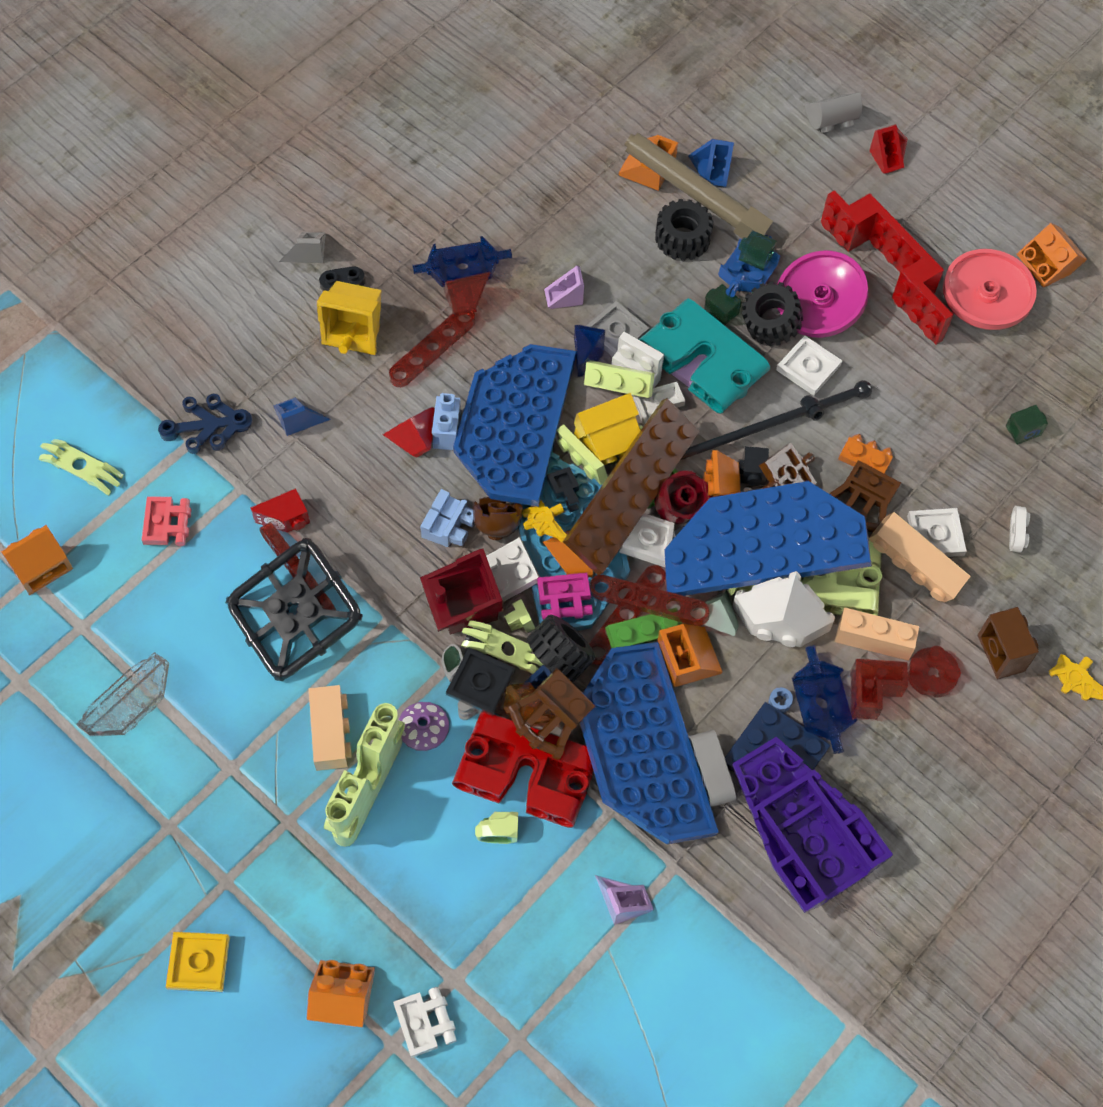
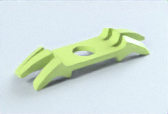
[39,439,124,496]
[461,621,543,674]

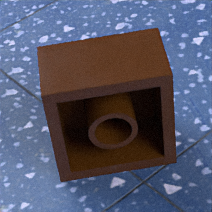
[977,607,1039,680]

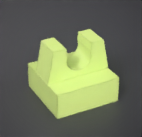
[504,599,536,633]

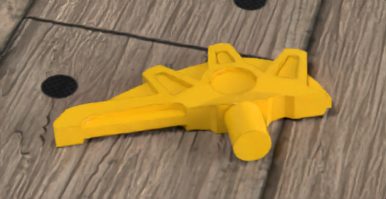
[522,500,567,542]
[1049,654,1103,701]

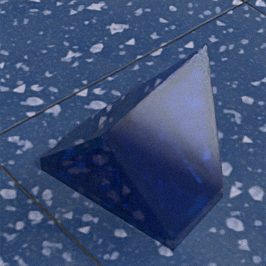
[574,325,605,377]

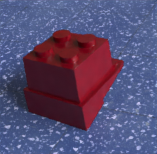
[420,548,503,635]

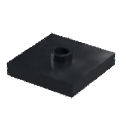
[446,647,516,716]

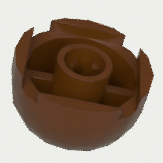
[473,497,523,540]

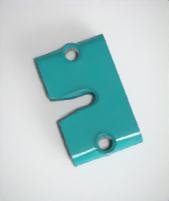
[639,298,770,414]

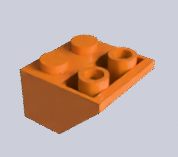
[618,135,678,191]
[1016,223,1087,287]
[703,450,741,497]
[1,525,73,596]
[657,624,722,688]
[307,960,375,1028]

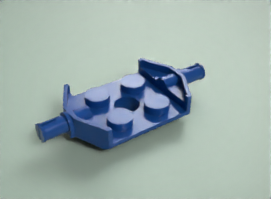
[718,235,781,297]

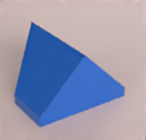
[688,139,734,187]
[273,397,331,436]

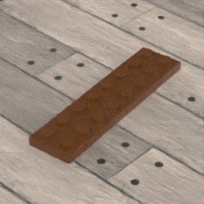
[563,398,700,575]

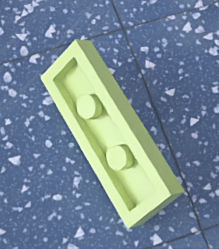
[584,360,655,398]
[557,425,608,485]

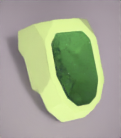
[475,812,518,844]

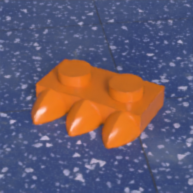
[838,434,893,474]

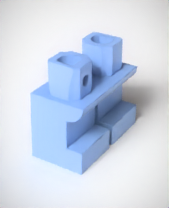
[432,393,461,450]
[420,489,475,547]

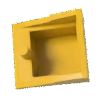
[317,281,382,355]
[574,393,640,466]

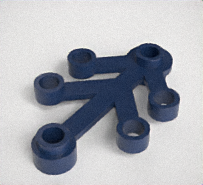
[158,393,252,454]

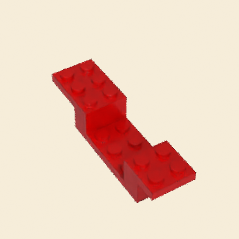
[821,190,953,345]

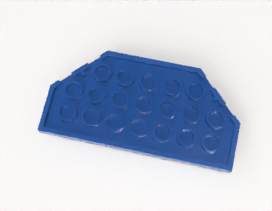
[453,344,576,507]
[664,481,872,598]
[580,642,719,845]

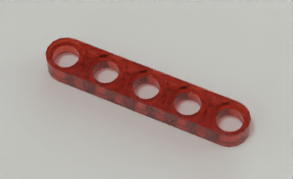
[389,307,475,388]
[259,522,336,619]
[589,565,666,665]
[590,575,710,626]

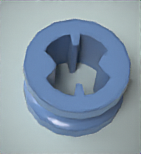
[768,687,793,713]

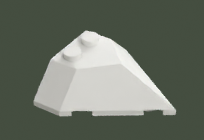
[732,571,835,647]

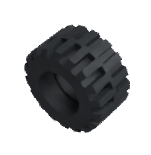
[655,199,713,261]
[742,281,803,346]
[527,615,595,682]

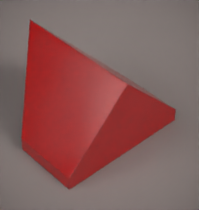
[869,124,908,174]
[382,407,435,458]

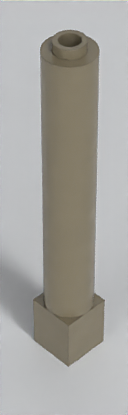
[624,133,773,240]

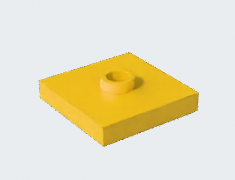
[165,932,230,992]

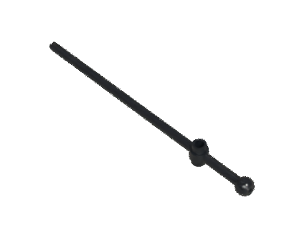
[681,380,872,460]

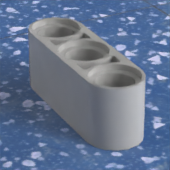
[688,730,736,807]

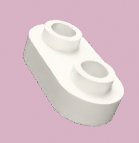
[1009,506,1030,552]

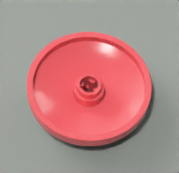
[943,249,1037,330]

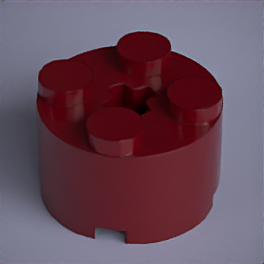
[654,470,711,524]

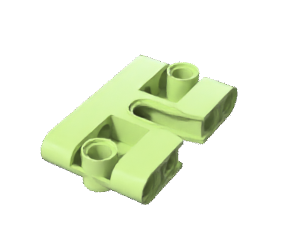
[800,541,882,616]
[324,703,405,847]

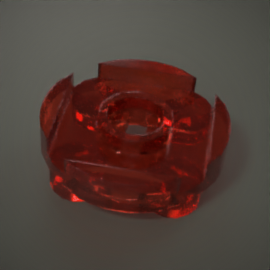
[907,646,961,698]

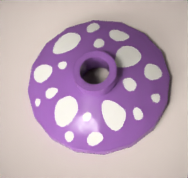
[399,702,449,751]

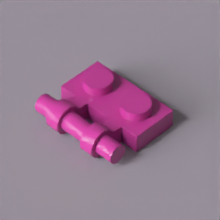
[537,573,593,620]

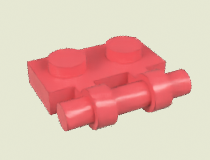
[142,497,192,546]

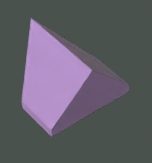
[544,266,584,309]
[595,875,654,925]

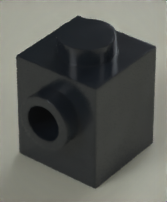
[738,446,769,486]

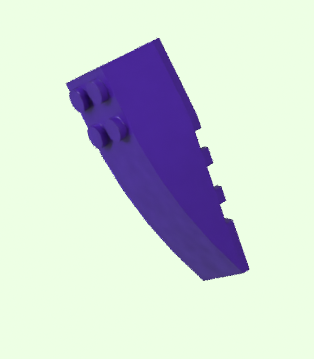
[733,737,893,913]

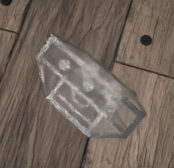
[76,652,169,736]

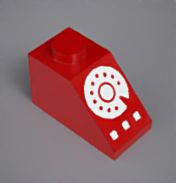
[250,488,310,533]

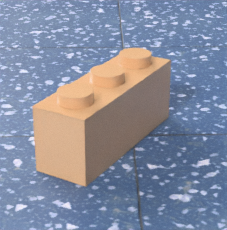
[835,607,919,661]
[309,685,352,771]

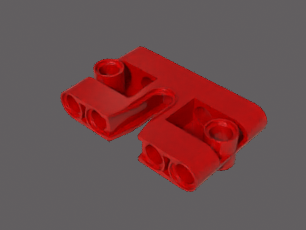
[452,712,594,828]

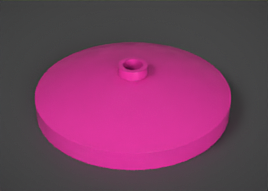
[777,250,869,338]

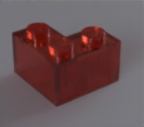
[850,659,908,720]

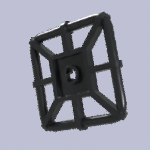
[225,538,363,681]

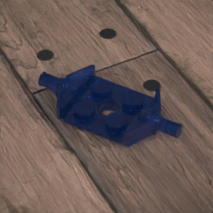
[412,236,512,287]
[792,645,858,754]

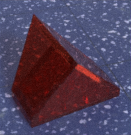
[444,272,490,317]

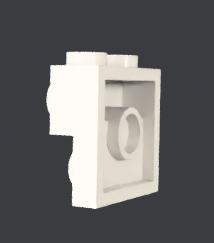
[612,332,664,388]

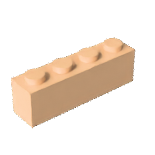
[869,512,971,603]

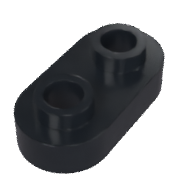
[319,266,365,291]

